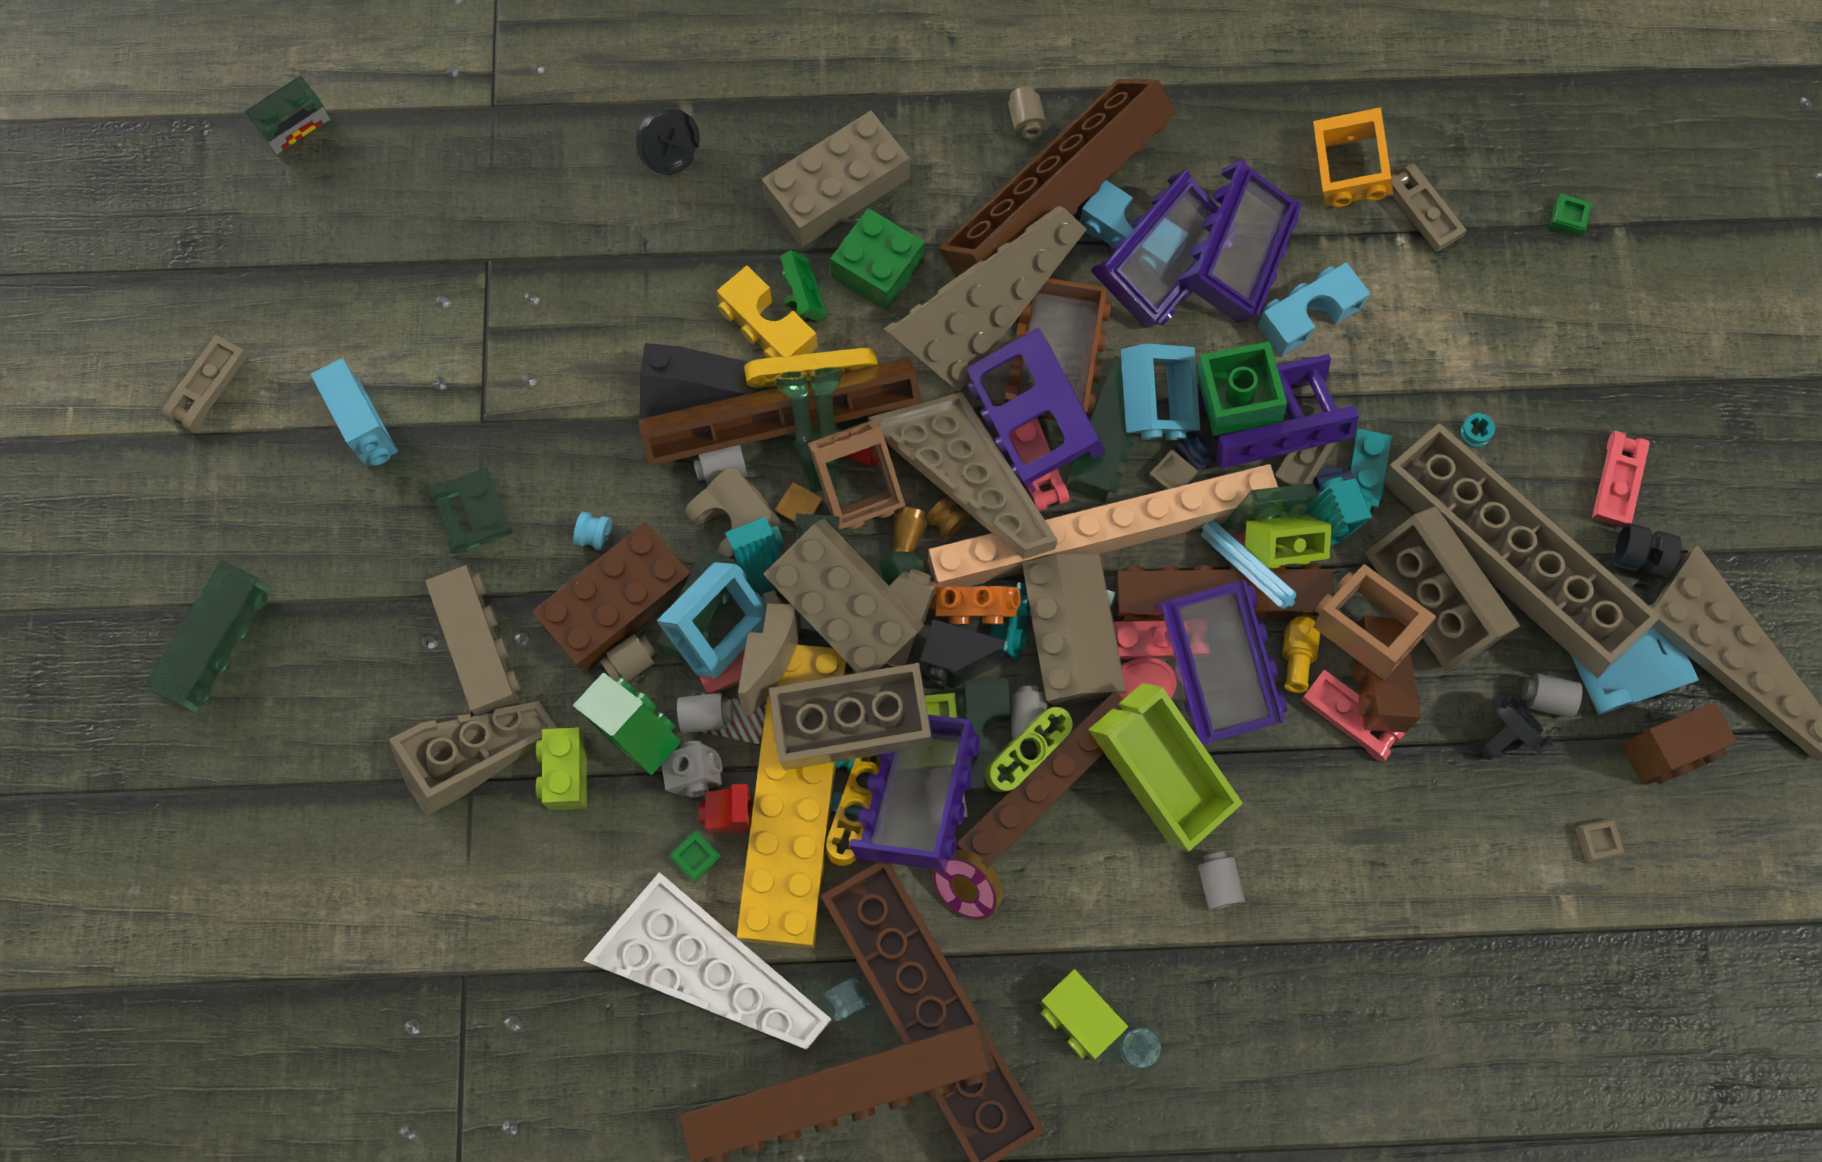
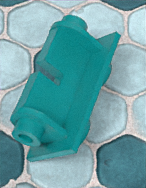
[990,582,1031,662]

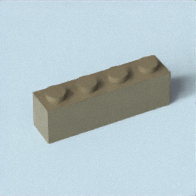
[425,565,521,716]

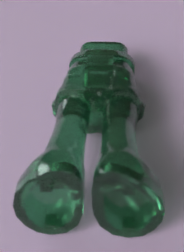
[775,367,842,492]

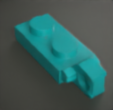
[1348,428,1392,510]

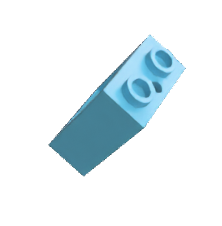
[1121,343,1200,440]
[311,358,398,468]
[657,562,766,678]

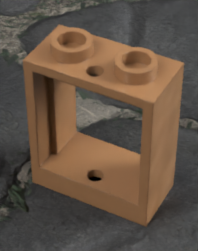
[807,420,905,530]
[1313,564,1437,681]

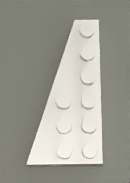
[583,872,832,1050]

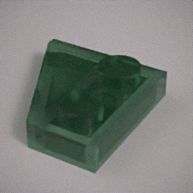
[1223,483,1318,536]

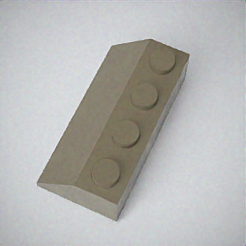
[1022,554,1127,707]

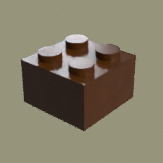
[1621,702,1738,785]

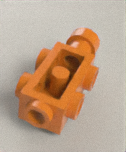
[927,586,1020,625]

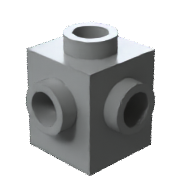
[662,741,722,797]

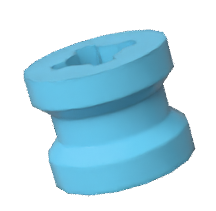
[573,511,612,552]

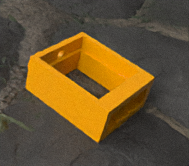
[1313,107,1393,207]

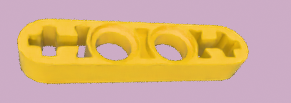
[744,348,878,388]
[826,756,881,866]

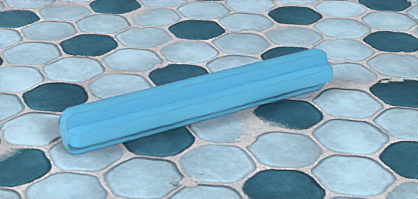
[1201,521,1296,609]

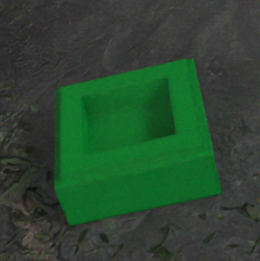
[1549,193,1592,236]
[668,830,722,883]

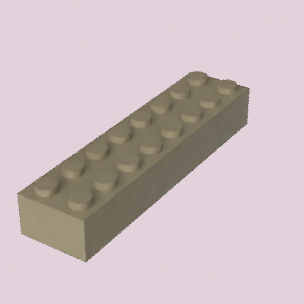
[1384,423,1661,678]

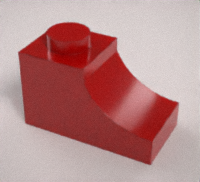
[699,784,753,834]

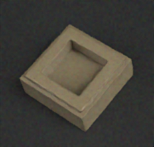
[1575,819,1626,863]

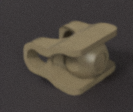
[685,468,781,564]

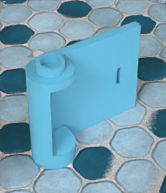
[1570,604,1699,715]

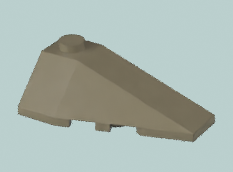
[389,701,557,816]

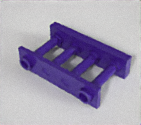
[1197,354,1359,469]

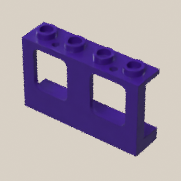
[966,327,1106,493]

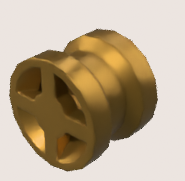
[926,496,970,540]

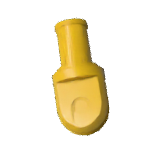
[1282,616,1320,693]

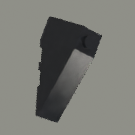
[640,343,784,419]

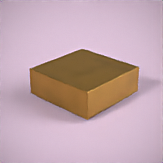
[775,482,823,531]

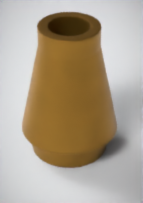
[891,506,928,561]

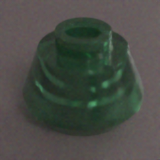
[879,551,927,586]

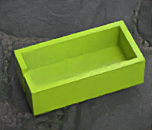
[1088,683,1243,852]

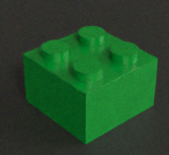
[830,208,925,311]
[1197,341,1287,436]
[573,672,681,776]

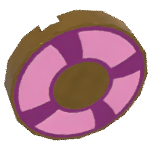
[932,850,1003,920]

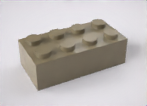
[761,111,910,247]
[1365,506,1520,672]
[763,519,925,673]
[769,663,933,770]

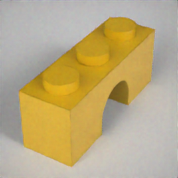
[717,266,818,358]

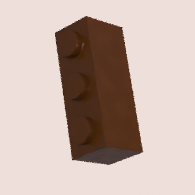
[1353,616,1421,733]

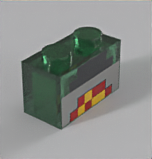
[244,75,331,155]

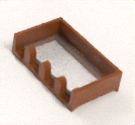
[1004,278,1112,419]

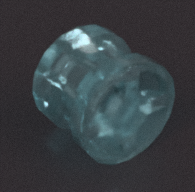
[824,977,870,1022]
[1119,1028,1161,1068]

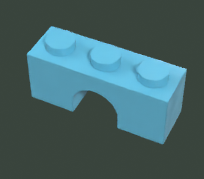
[1080,180,1188,278]
[1257,262,1371,357]

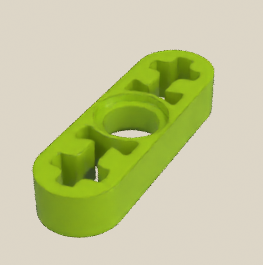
[985,707,1073,792]

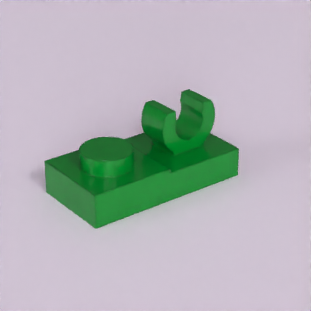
[780,250,828,322]

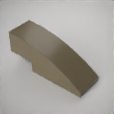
[738,604,801,715]

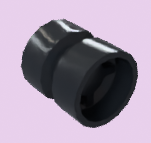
[1613,523,1681,580]

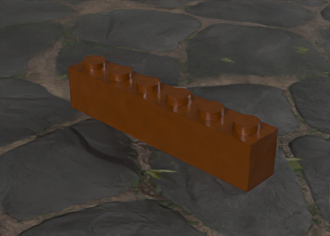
[1114,564,1335,622]
[956,691,1123,869]

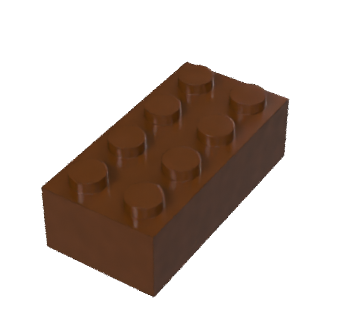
[532,521,694,675]

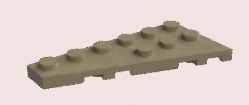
[883,206,1087,392]
[868,392,1057,559]
[1651,545,1822,761]

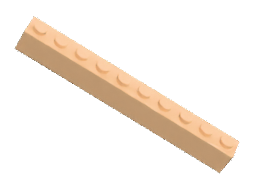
[928,464,1281,587]

